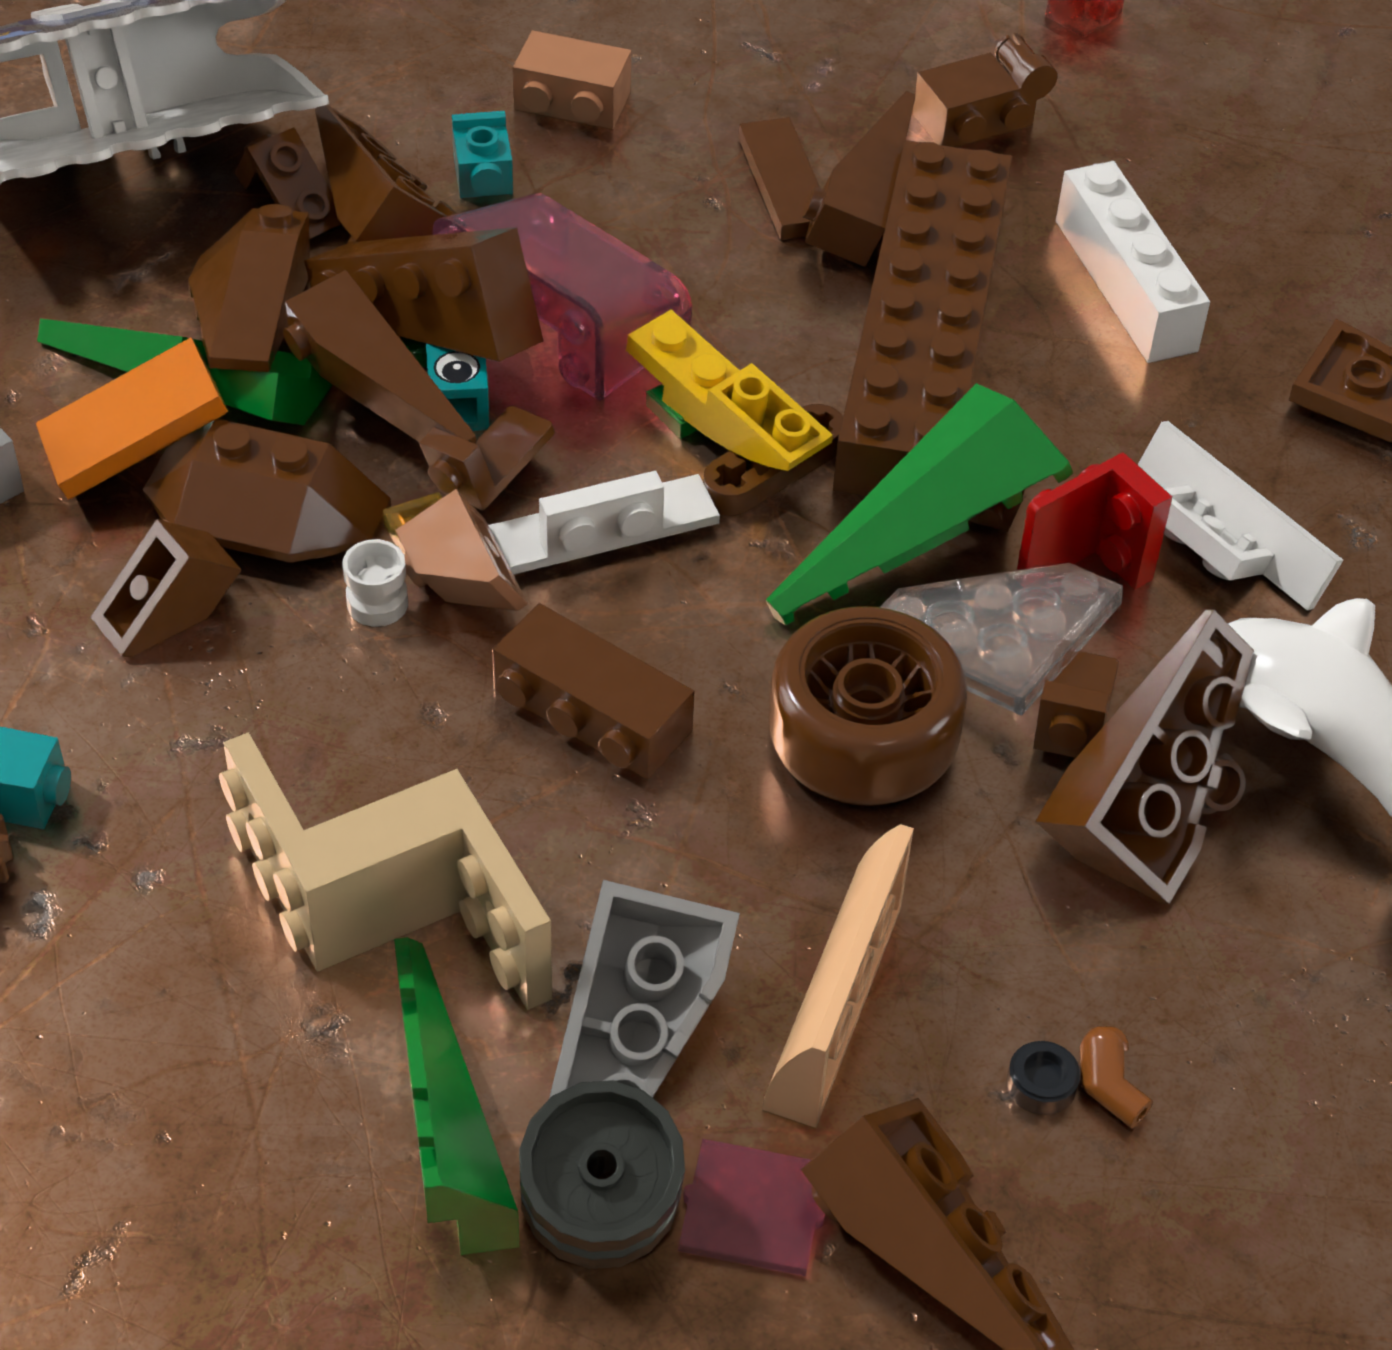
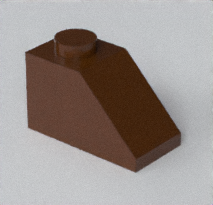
[91,519,241,658]

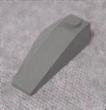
[549,880,740,1174]

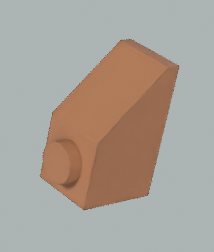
[395,489,528,611]

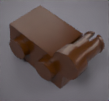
[913,33,1058,147]

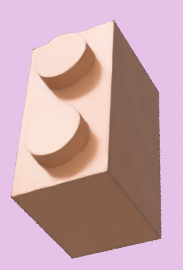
[513,30,631,129]

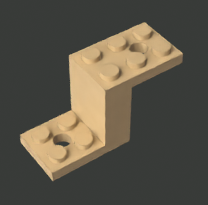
[219,732,552,1010]

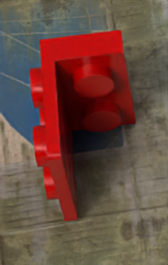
[1014,452,1173,591]

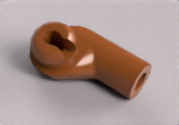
[1079,1026,1153,1129]

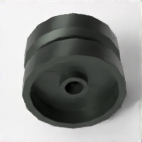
[519,1080,685,1269]

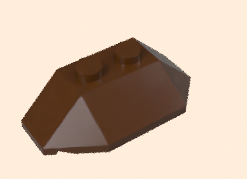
[143,419,391,562]

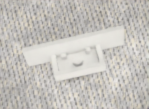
[1138,421,1344,610]
[488,470,720,575]

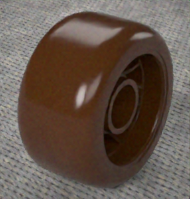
[768,606,967,806]

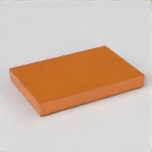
[35,337,228,500]

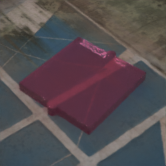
[678,1139,825,1276]

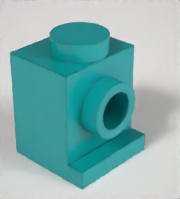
[451,111,513,198]

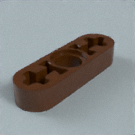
[703,404,843,516]

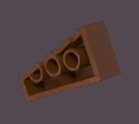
[304,227,544,362]

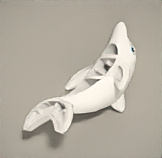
[1228,598,1392,818]

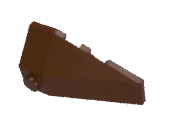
[315,105,473,243]
[1035,610,1254,904]

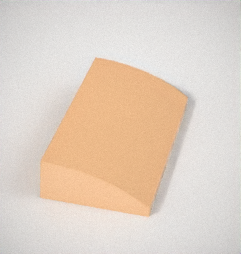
[762,824,914,1128]

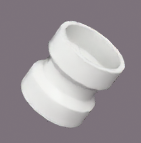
[343,539,408,627]

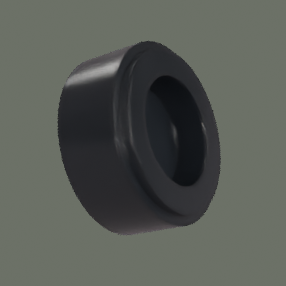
[1006,1041,1080,1115]

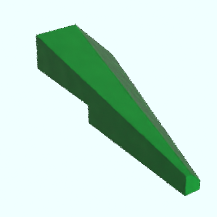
[37,318,333,425]
[765,383,1074,625]
[394,937,520,1255]

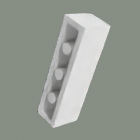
[1056,161,1210,363]

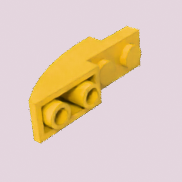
[626,309,833,471]

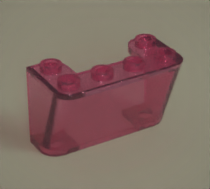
[433,193,692,401]

